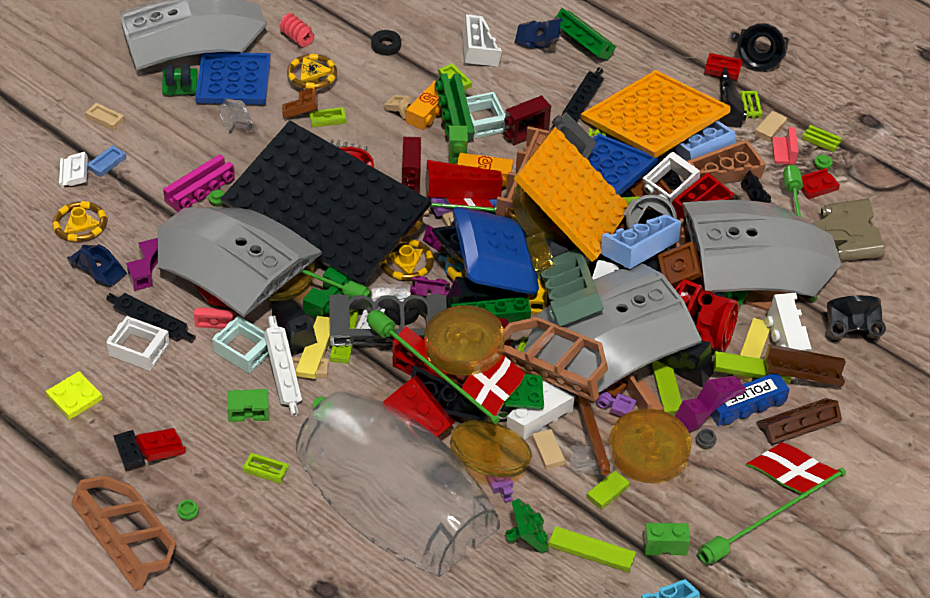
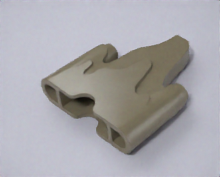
[812,198,884,261]

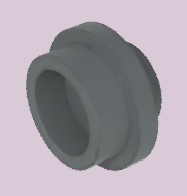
[696,429,717,448]

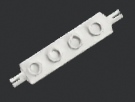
[264,316,302,416]

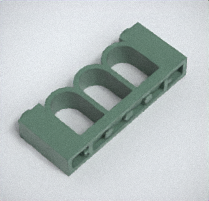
[537,248,604,326]

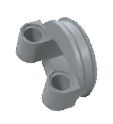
[623,194,677,229]

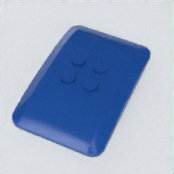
[453,207,539,294]

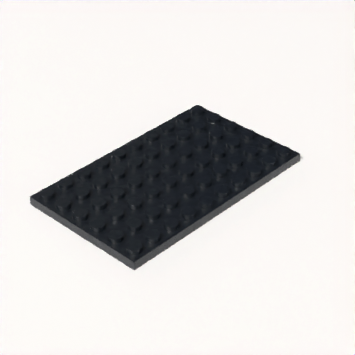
[220,120,432,286]

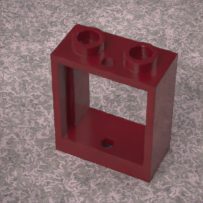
[503,95,551,146]
[402,137,421,193]

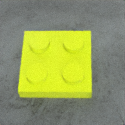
[45,371,103,420]

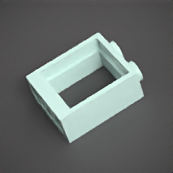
[466,92,505,139]
[212,316,269,374]

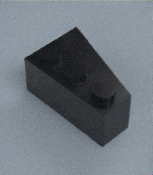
[446,277,514,311]
[656,340,713,387]

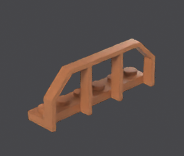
[496,126,550,217]
[493,317,608,402]
[71,476,176,590]

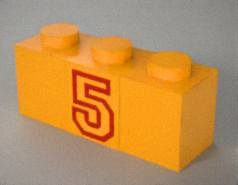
[406,81,442,131]
[457,153,513,187]

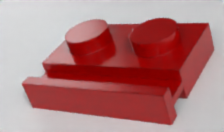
[704,53,743,80]
[800,168,840,199]
[135,428,186,461]

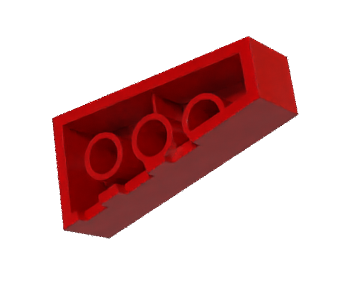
[426,160,503,199]

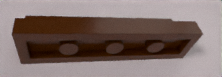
[764,344,846,386]
[757,398,842,444]

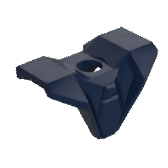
[514,17,563,48]
[67,244,127,287]

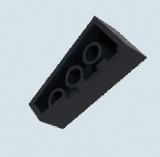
[411,364,489,422]

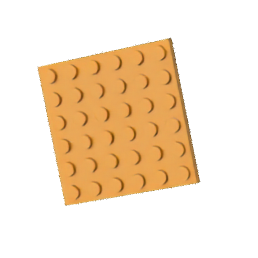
[581,70,730,158]
[513,127,629,262]

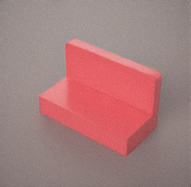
[772,127,798,165]
[194,307,237,329]

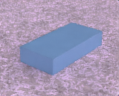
[87,145,126,178]

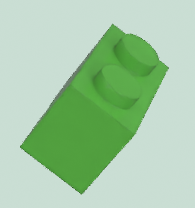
[449,126,468,164]
[227,389,269,422]
[643,523,690,556]

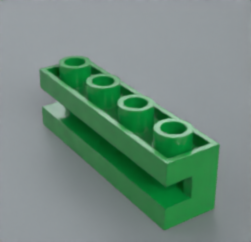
[555,8,617,60]
[435,74,475,142]
[451,297,531,323]

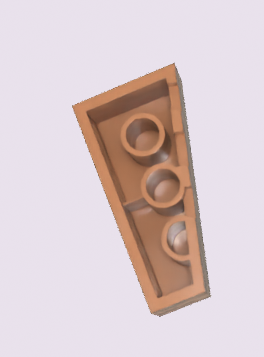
[687,139,766,183]

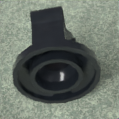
[738,23,789,70]
[826,295,886,342]

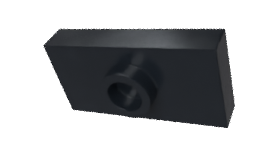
[113,430,145,471]

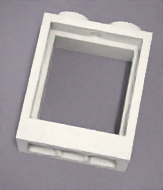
[643,151,700,204]
[106,316,170,371]

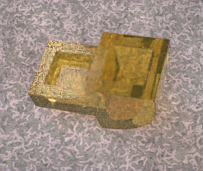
[526,232,554,272]

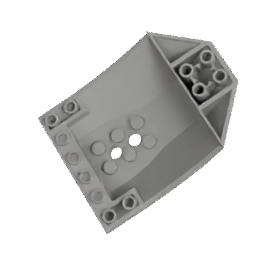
[120,0,266,70]
[682,200,841,298]
[158,207,322,317]
[523,263,702,392]

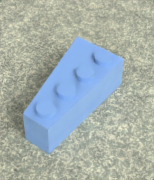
[601,214,681,269]

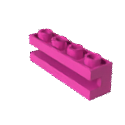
[163,154,235,212]

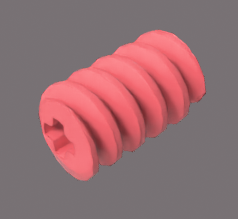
[280,13,315,47]

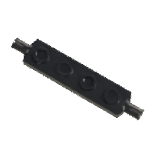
[561,67,604,123]
[106,293,196,343]

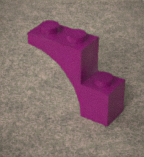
[126,238,158,291]
[673,376,746,432]

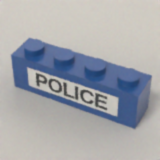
[710,373,790,426]

